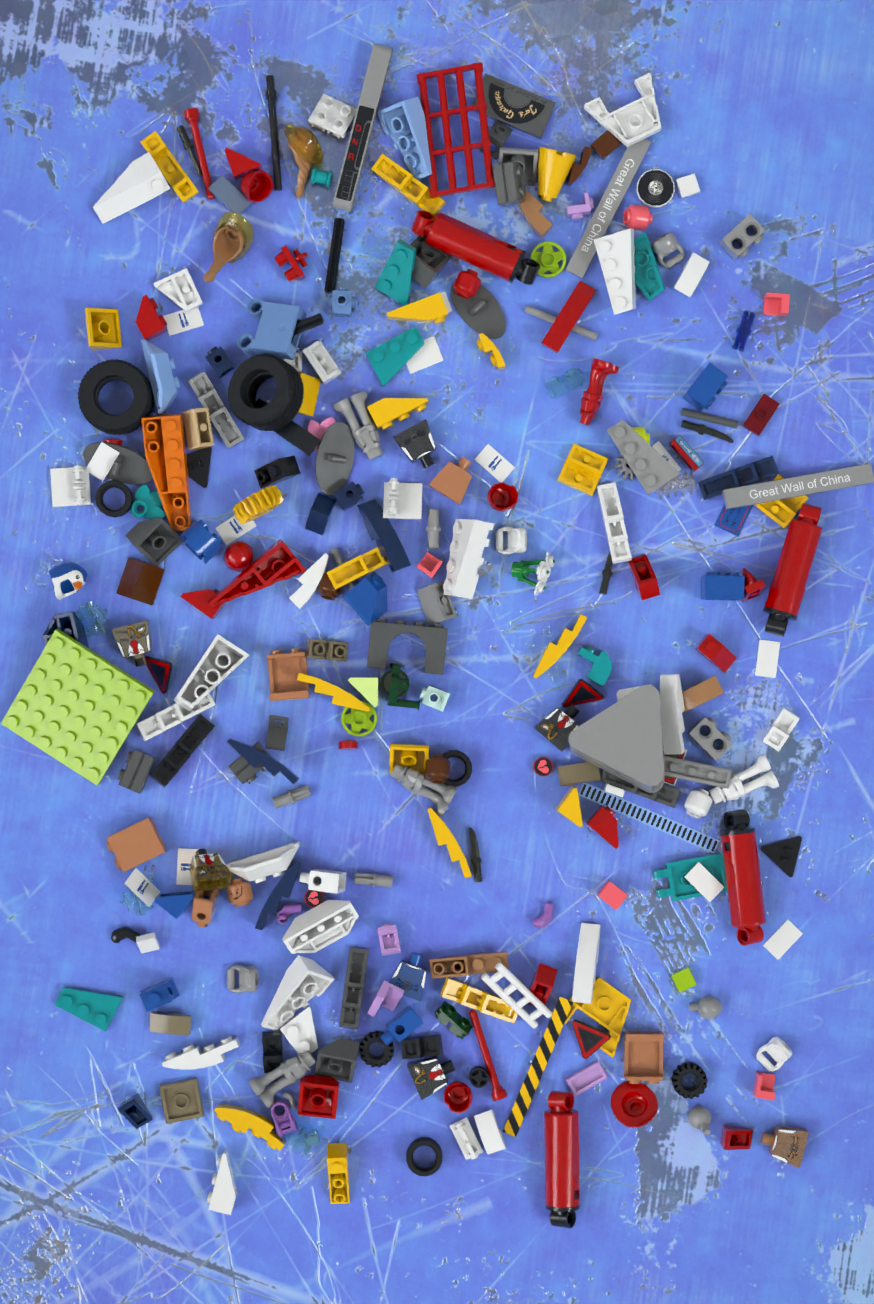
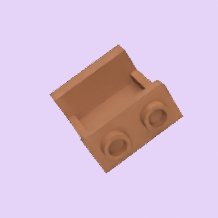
[267,648,310,701]
[106,817,167,872]
[624,1031,664,1084]

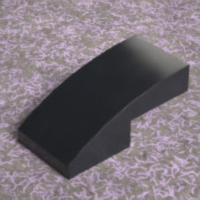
[262,1031,283,1073]
[401,1034,443,1059]

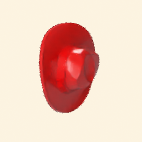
[611,1082,658,1128]

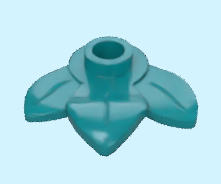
[131,485,166,520]

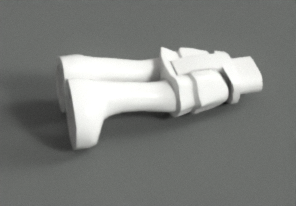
[709,754,779,804]

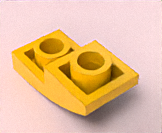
[476,333,506,370]

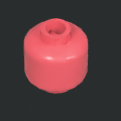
[623,205,653,230]

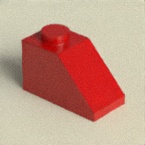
[628,554,660,600]
[180,589,226,619]
[695,634,737,673]
[586,806,619,849]
[527,963,558,1006]

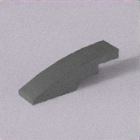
[600,770,681,808]
[339,947,369,1030]

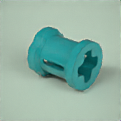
[310,166,333,188]

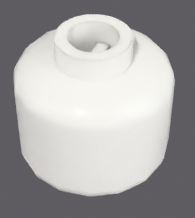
[684,788,712,818]

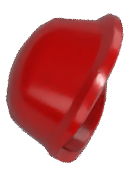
[240,170,273,202]

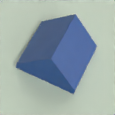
[155,891,197,919]

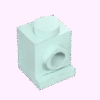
[420,686,450,712]

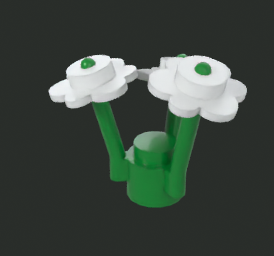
[511,551,555,596]

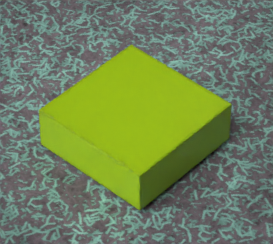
[671,967,697,993]

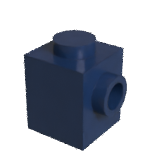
[205,347,235,378]
[333,481,364,511]

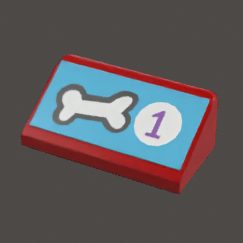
[669,435,704,472]

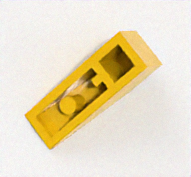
[386,292,448,324]

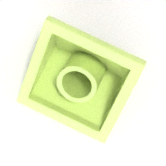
[348,678,379,708]

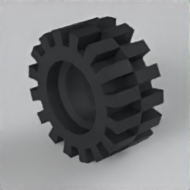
[359,1031,394,1068]
[671,1062,708,1099]

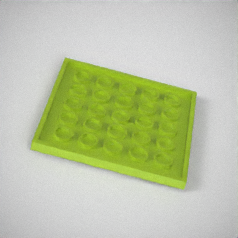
[1,628,155,786]

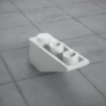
[206,1149,237,1215]

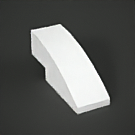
[289,553,329,610]

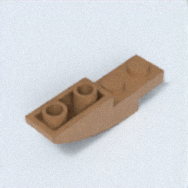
[429,951,509,979]

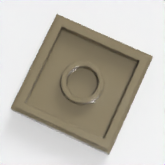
[159,1078,205,1124]

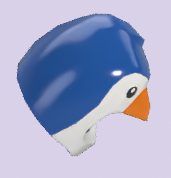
[49,562,87,600]

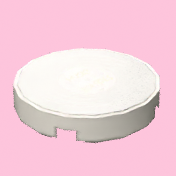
[636,169,675,208]

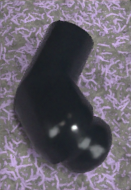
[111,927,141,943]

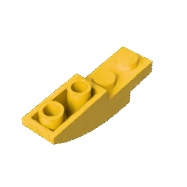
[214,1104,286,1151]

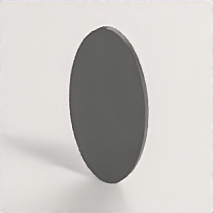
[451,279,506,339]
[315,422,354,495]
[83,442,153,485]

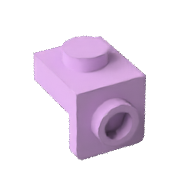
[566,192,594,220]
[377,924,401,956]

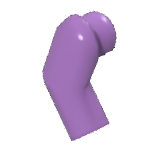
[276,903,302,924]
[533,903,554,929]

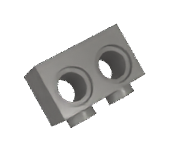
[719,214,765,260]
[687,717,733,761]

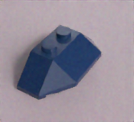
[43,611,89,648]

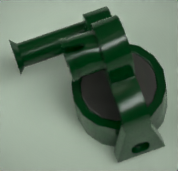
[381,663,420,710]

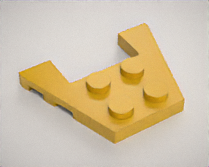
[552,977,631,1058]

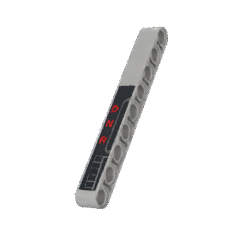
[332,43,393,212]

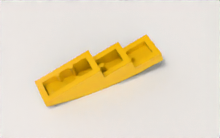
[371,154,445,217]
[326,547,388,590]
[533,614,588,678]
[297,673,370,712]
[427,807,472,878]
[440,977,518,1023]

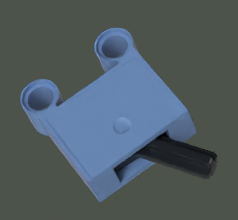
[237,298,324,360]

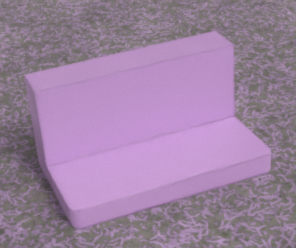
[367,980,404,1017]

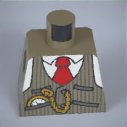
[111,620,152,667]

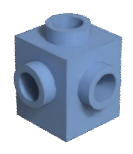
[329,288,356,317]

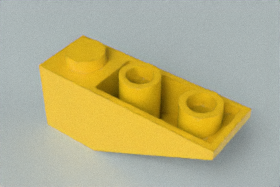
[367,398,429,430]
[327,1143,350,1204]

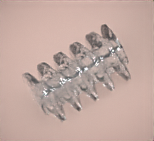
[656,470,695,499]

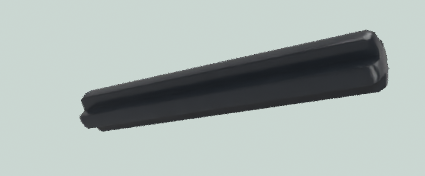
[324,218,345,294]

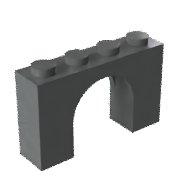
[367,618,448,675]

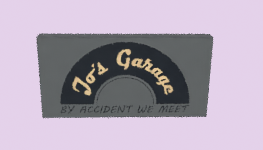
[472,73,556,139]

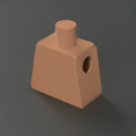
[429,456,472,505]

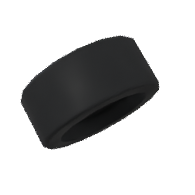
[95,480,133,517]
[442,750,472,787]
[406,1137,443,1176]

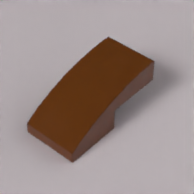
[590,130,623,160]
[566,146,592,186]

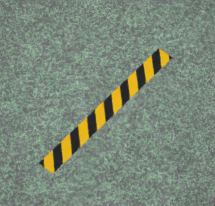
[503,997,573,1137]

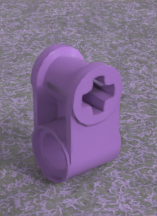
[271,1098,299,1138]

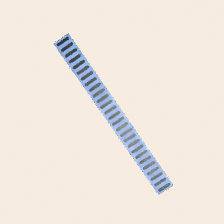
[578,783,720,853]

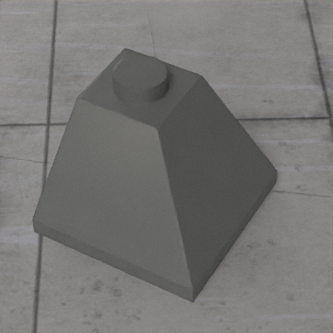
[410,236,452,289]
[125,517,184,566]
[314,1038,360,1083]

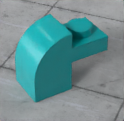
[577,646,612,686]

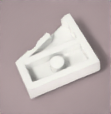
[153,268,203,312]
[280,1006,319,1055]

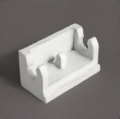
[302,341,342,385]

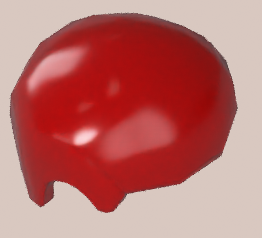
[487,482,518,512]
[224,541,254,572]
[444,1081,473,1113]

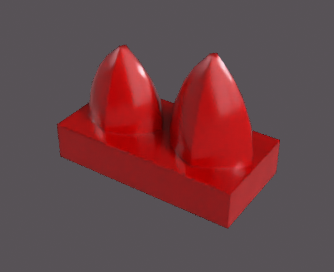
[742,568,765,602]

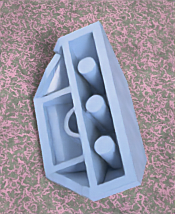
[141,339,180,415]

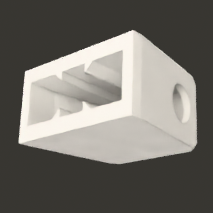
[300,869,347,894]

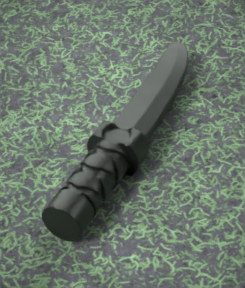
[176,125,202,177]
[681,420,733,443]
[599,551,613,595]
[469,827,482,882]

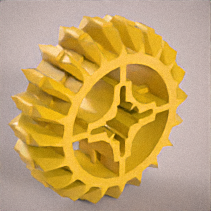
[233,485,284,524]

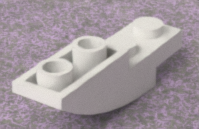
[162,1036,240,1070]

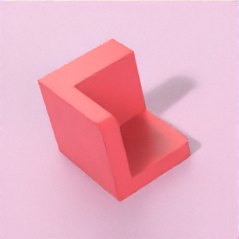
[763,293,790,316]
[416,552,443,578]
[597,880,628,910]
[753,1071,776,1101]

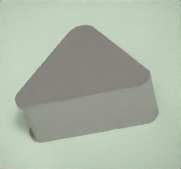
[568,685,664,793]

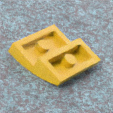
[557,443,608,496]
[755,474,808,528]

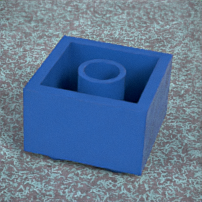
[682,362,728,412]
[701,571,745,601]

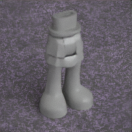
[333,390,383,460]
[390,764,458,817]
[249,1051,317,1108]

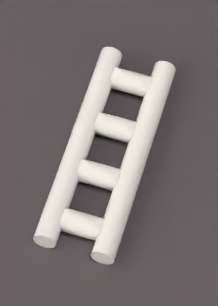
[481,962,553,1029]

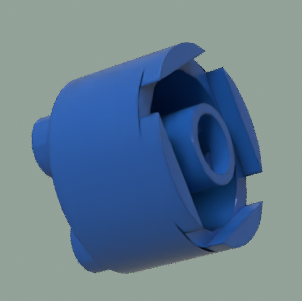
[179,519,223,564]

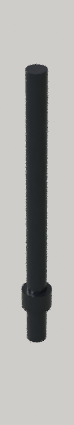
[265,75,282,191]

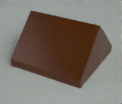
[116,557,165,606]

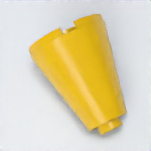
[538,147,576,202]

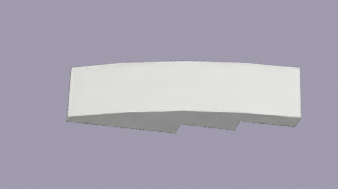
[597,482,632,564]
[660,674,685,754]
[136,693,216,742]
[572,923,601,1004]

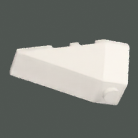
[93,152,171,224]
[261,955,335,1031]

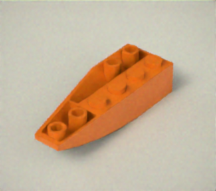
[141,413,191,531]

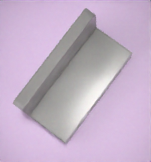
[417,581,457,626]

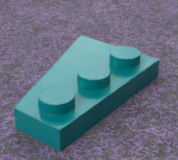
[634,231,665,301]
[375,239,416,306]
[365,326,425,387]
[54,987,124,1031]

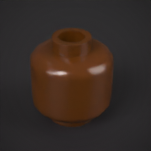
[317,573,343,600]
[425,754,450,784]

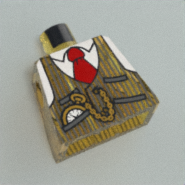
[190,849,232,892]

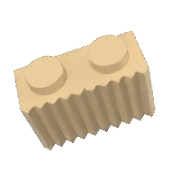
[183,408,215,450]

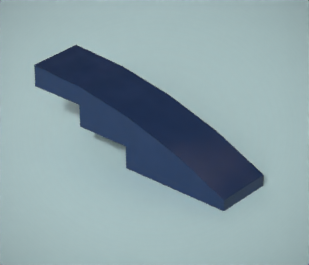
[698,455,779,500]
[357,499,411,572]
[227,739,300,785]
[255,859,302,930]

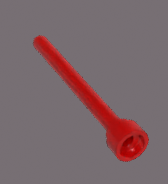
[183,108,215,200]
[469,1010,507,1101]

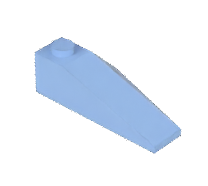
[377,97,432,180]

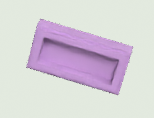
[565,1060,608,1096]

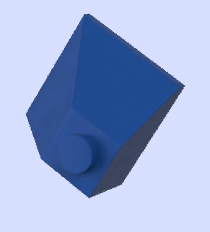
[343,571,387,626]

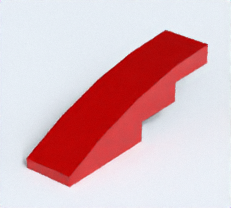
[541,281,596,353]

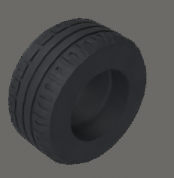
[228,354,304,431]
[78,359,154,435]

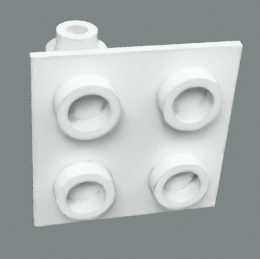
[308,93,357,139]
[50,466,91,507]
[383,478,423,519]

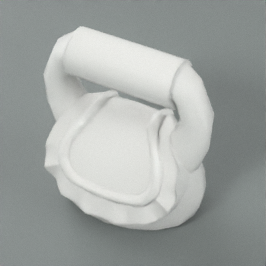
[495,526,527,555]
[756,1037,792,1072]

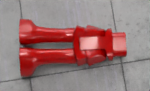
[579,358,620,426]

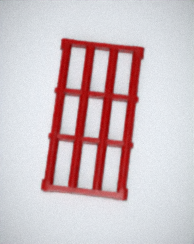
[417,62,495,198]

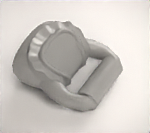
[651,232,685,269]
[227,965,259,993]

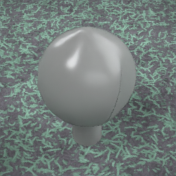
[689,996,723,1019]
[688,1106,712,1135]

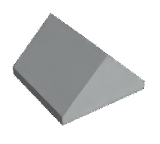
[498,147,538,185]

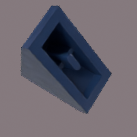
[305,493,336,535]
[118,1094,153,1129]

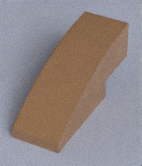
[517,190,553,239]
[682,676,724,713]

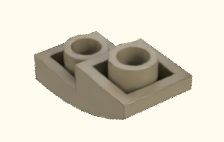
[305,638,348,662]
[557,762,601,786]
[149,1011,191,1035]

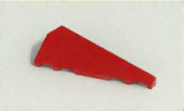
[208,539,307,608]

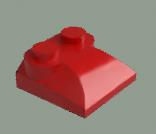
[297,1075,339,1119]

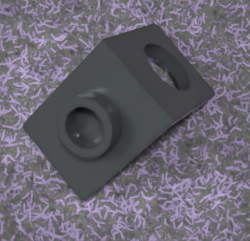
[480,121,513,159]
[265,715,289,751]

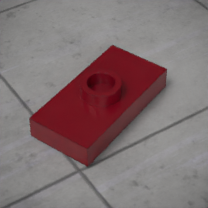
[743,394,780,436]

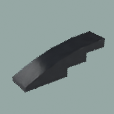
[256,398,321,456]
[150,714,215,788]

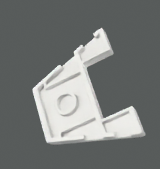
[584,73,661,147]

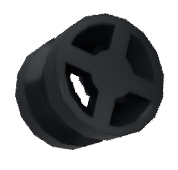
[469,1066,488,1088]

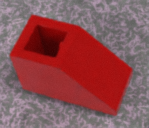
[135,295,167,341]

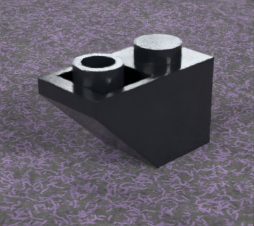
[254,455,301,488]

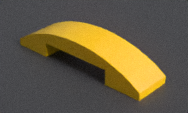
[140,131,199,203]

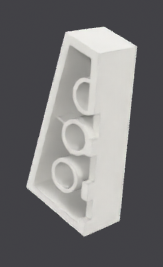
[594,228,636,315]
[443,519,494,599]

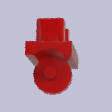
[274,245,308,283]

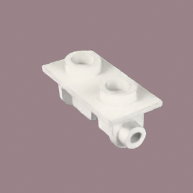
[450,1117,483,1160]

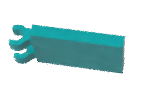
[652,853,727,901]

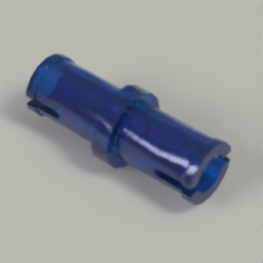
[732,311,755,351]

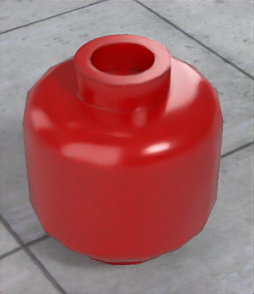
[453,269,481,299]

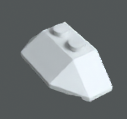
[224,841,300,883]
[282,900,359,954]

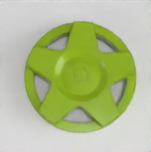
[530,242,566,278]
[341,701,377,737]

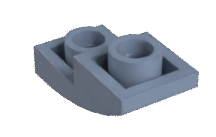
[208,175,251,217]

